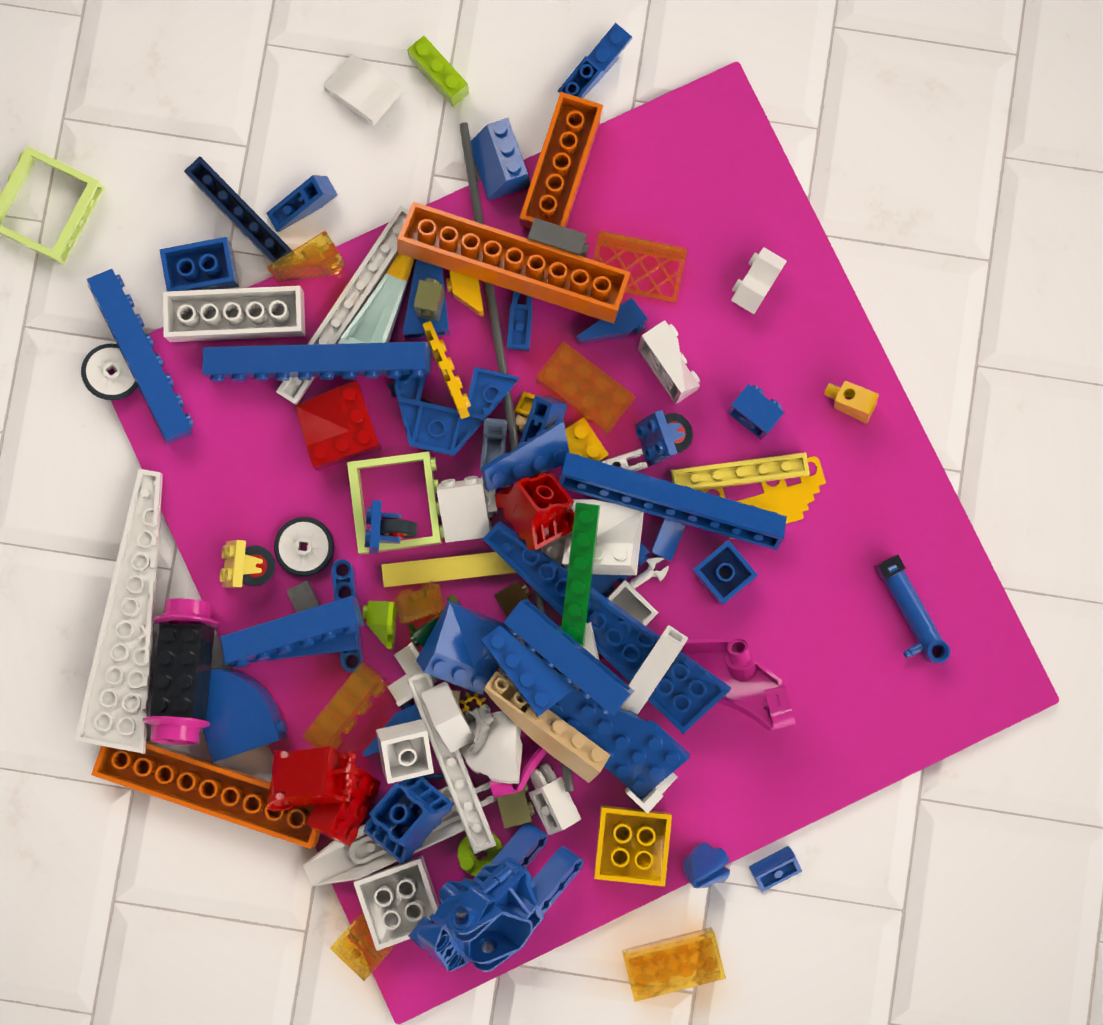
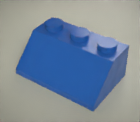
[471,118,530,201]

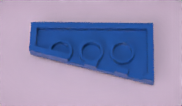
[481,419,569,492]
[481,626,576,717]

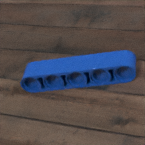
[331,559,364,672]

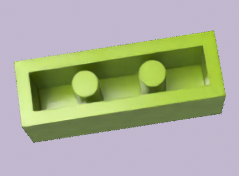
[407,35,469,107]

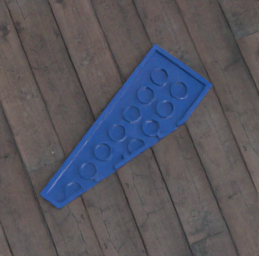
[505,675,690,799]

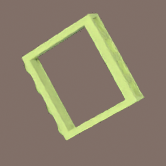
[0,146,105,265]
[347,452,445,555]

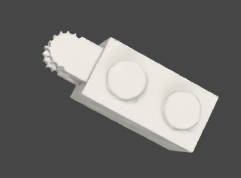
[529,763,581,835]

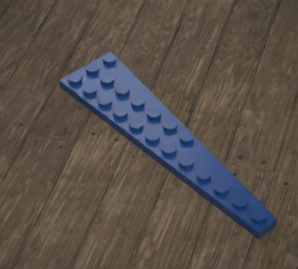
[483,521,732,734]

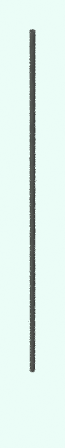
[459,122,574,792]

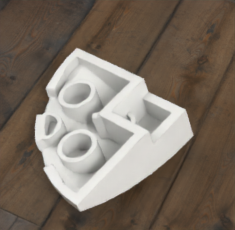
[460,711,523,784]

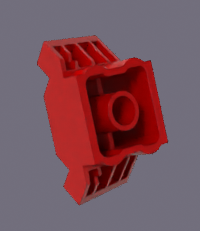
[495,473,575,550]

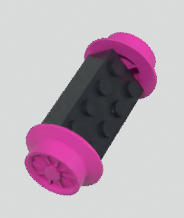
[142,598,220,745]

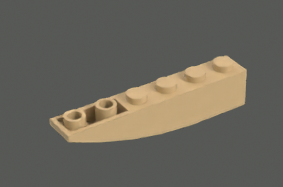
[483,671,610,783]

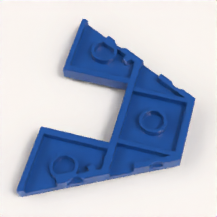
[392,367,519,457]

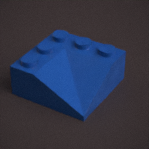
[416,601,515,695]

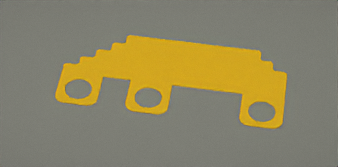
[700,456,826,539]

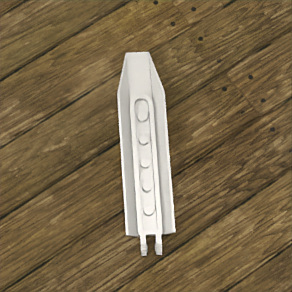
[303,781,497,887]

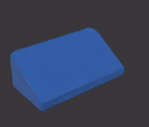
[650,518,686,561]
[749,846,802,893]

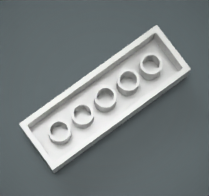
[163,286,305,342]

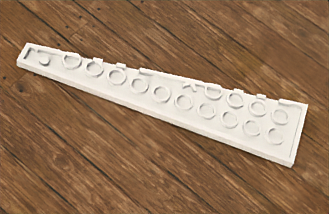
[74,469,163,754]

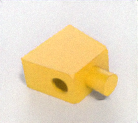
[824,381,879,424]

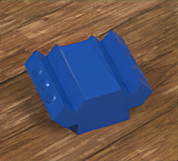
[364,776,453,864]

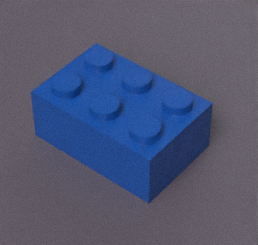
[159,237,239,292]

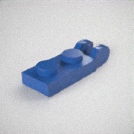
[507,291,533,351]

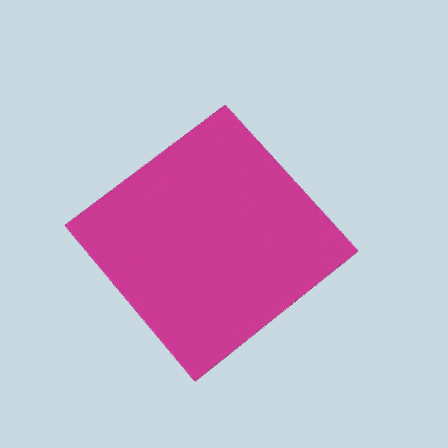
[108,62,1059,1024]

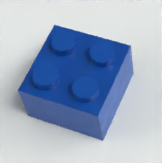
[726,384,785,440]
[691,540,758,606]

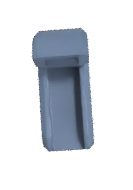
[480,418,507,473]

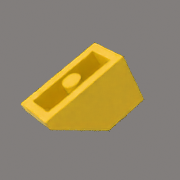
[446,271,484,316]

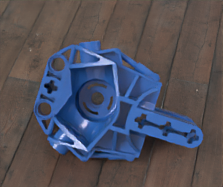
[408,822,583,972]

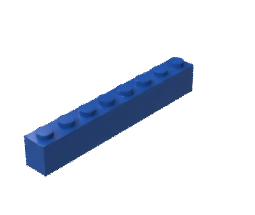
[87,269,194,445]

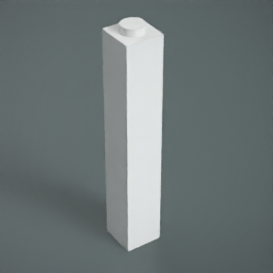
[620,625,688,715]

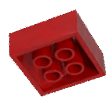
[295,381,381,470]

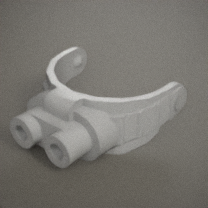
[463,704,495,754]

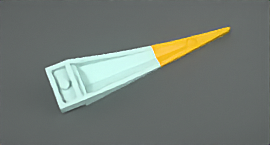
[338,253,415,344]

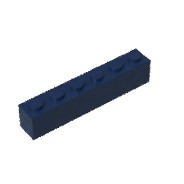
[184,156,297,272]

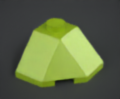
[363,601,398,649]

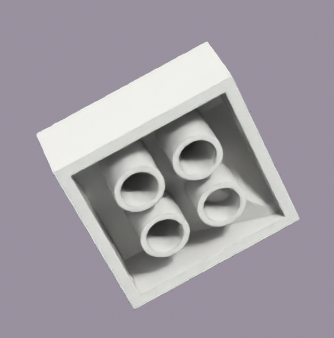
[638,320,700,404]
[562,499,644,575]
[354,855,440,951]

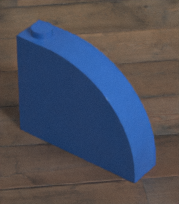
[203,668,288,762]

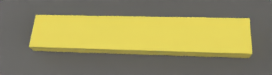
[671,452,810,490]
[381,552,517,588]

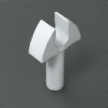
[629,558,669,589]

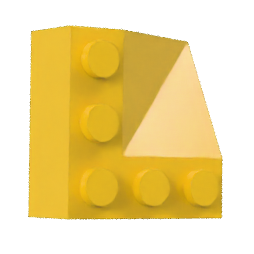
[594,805,672,887]

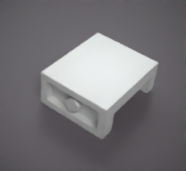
[436,476,492,543]

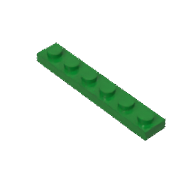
[561,502,601,646]

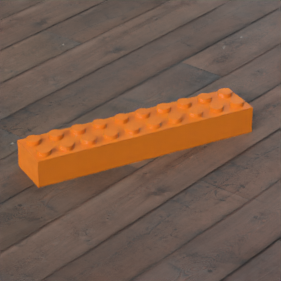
[397,202,631,324]
[91,740,320,849]

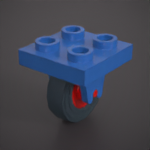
[635,410,693,467]
[364,500,417,554]

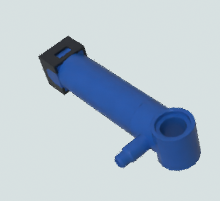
[873,554,950,663]

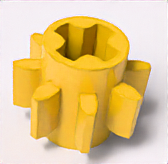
[459,692,486,713]

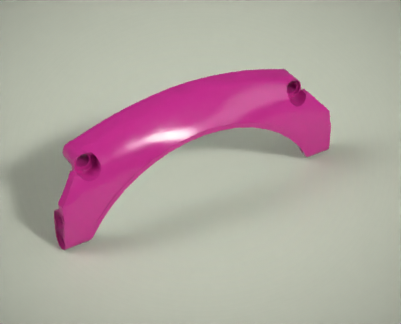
[489,638,796,798]

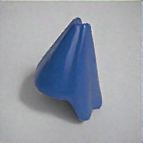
[682,843,730,889]

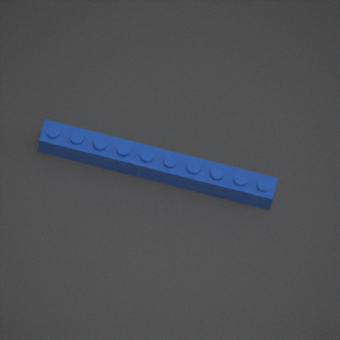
[202,342,431,382]
[558,452,787,551]

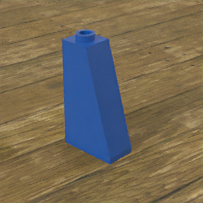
[403,259,450,340]

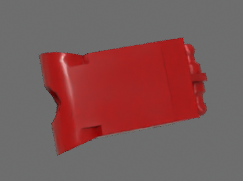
[267,746,358,811]

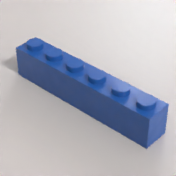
[220,596,364,668]
[504,599,634,716]

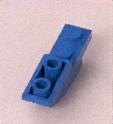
[557,22,633,98]

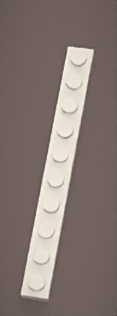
[276,205,409,405]

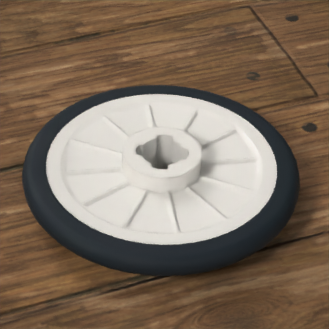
[81,343,138,401]
[274,517,334,577]

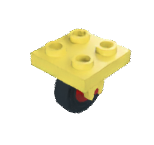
[220,540,276,588]

